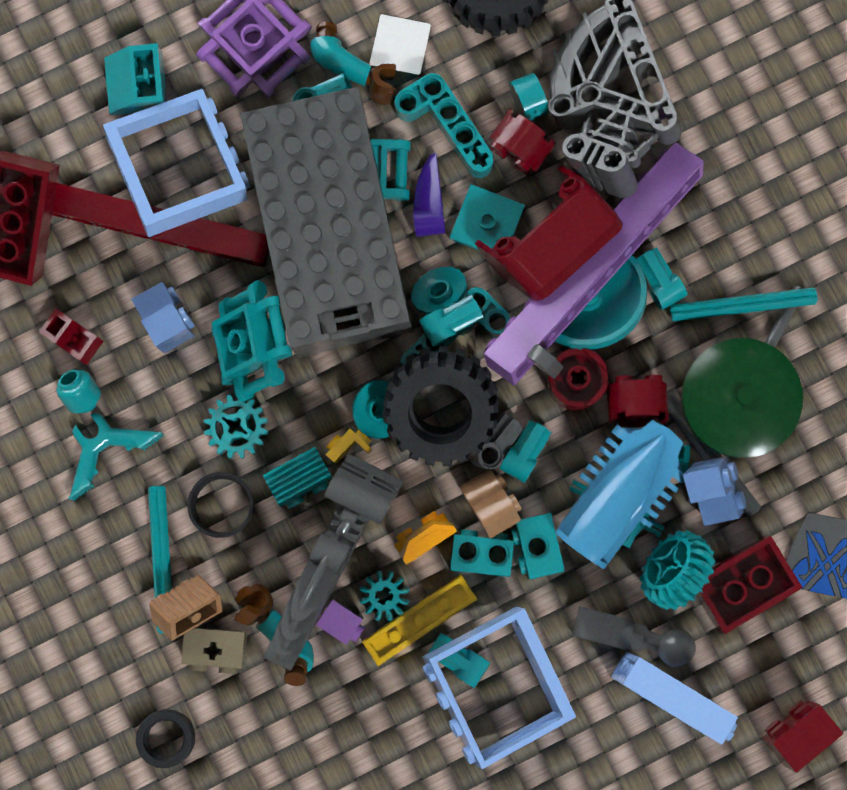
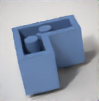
[131,282,195,354]
[683,456,746,526]

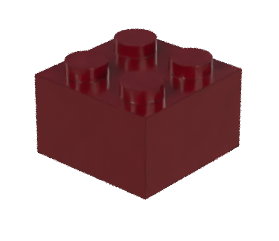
[762,700,844,773]

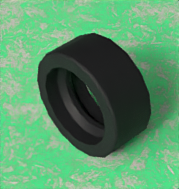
[136,709,195,768]

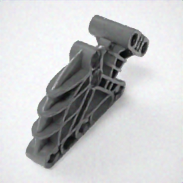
[549,0,682,198]
[264,454,403,671]

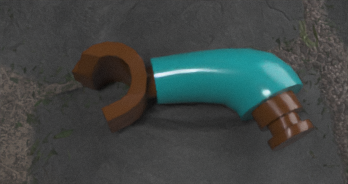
[310,22,399,105]
[235,583,314,686]

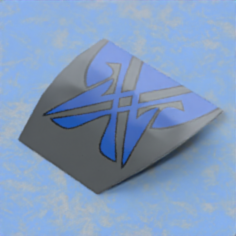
[787,513,847,599]

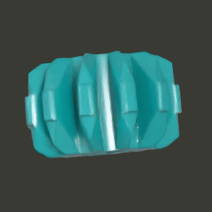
[359,571,409,621]

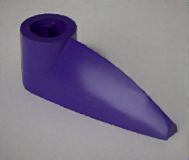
[413,153,446,237]

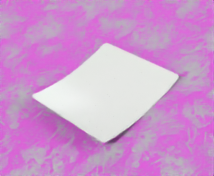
[369,14,431,75]

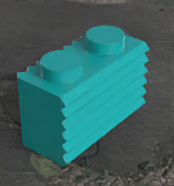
[263,447,333,509]

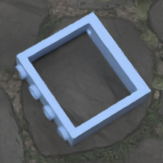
[103,89,250,237]
[422,607,576,769]
[610,651,738,745]

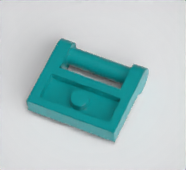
[371,139,411,201]

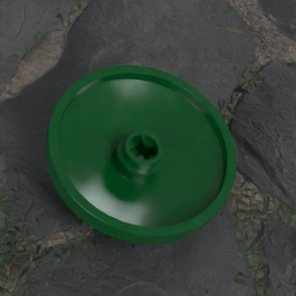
[681,338,803,458]

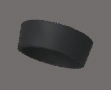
[187,472,253,538]

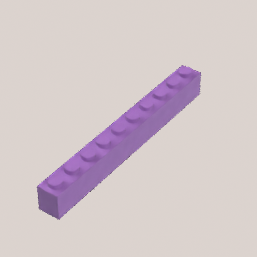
[484,142,703,386]

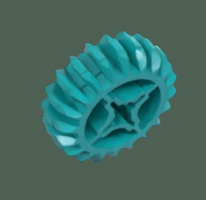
[639,530,715,610]

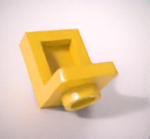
[326,429,373,464]

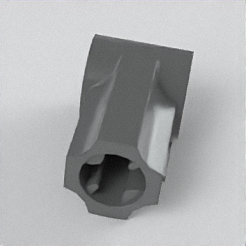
[469,413,524,469]

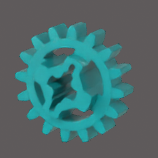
[204,395,268,459]

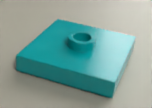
[449,184,525,251]

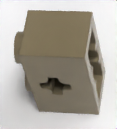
[181,627,248,674]

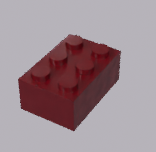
[696,536,803,634]

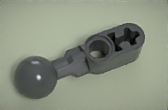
[572,606,696,667]

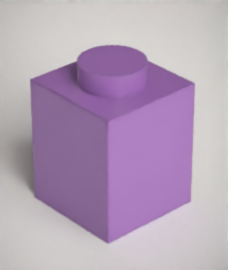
[316,599,365,645]

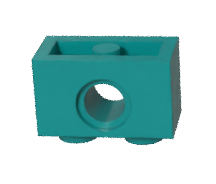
[511,513,565,580]

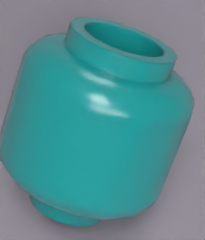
[56,370,101,414]

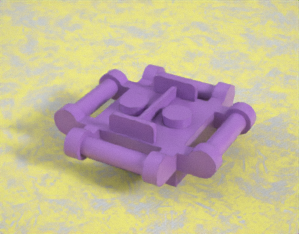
[196,0,312,98]

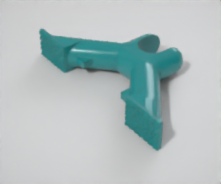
[68,412,164,501]

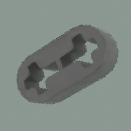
[526,343,564,379]

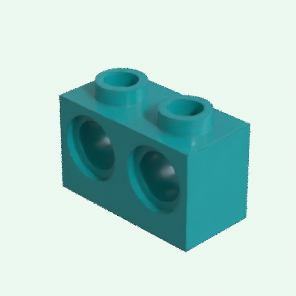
[450,529,514,577]

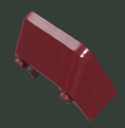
[474,165,623,301]

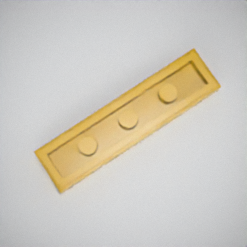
[362,575,477,666]

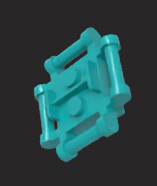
[211,280,293,401]

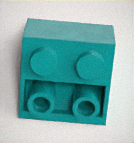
[104,43,167,115]

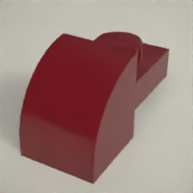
[39,308,104,366]

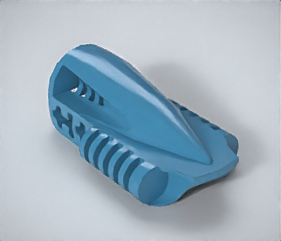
[555,420,684,569]

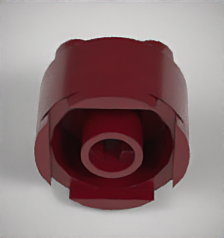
[488,109,556,176]
[546,348,608,411]
[607,375,669,427]

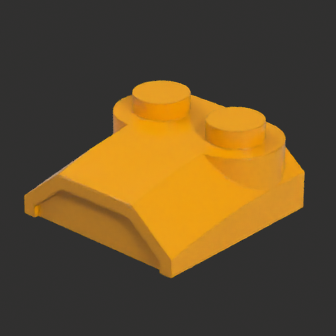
[394,511,457,565]

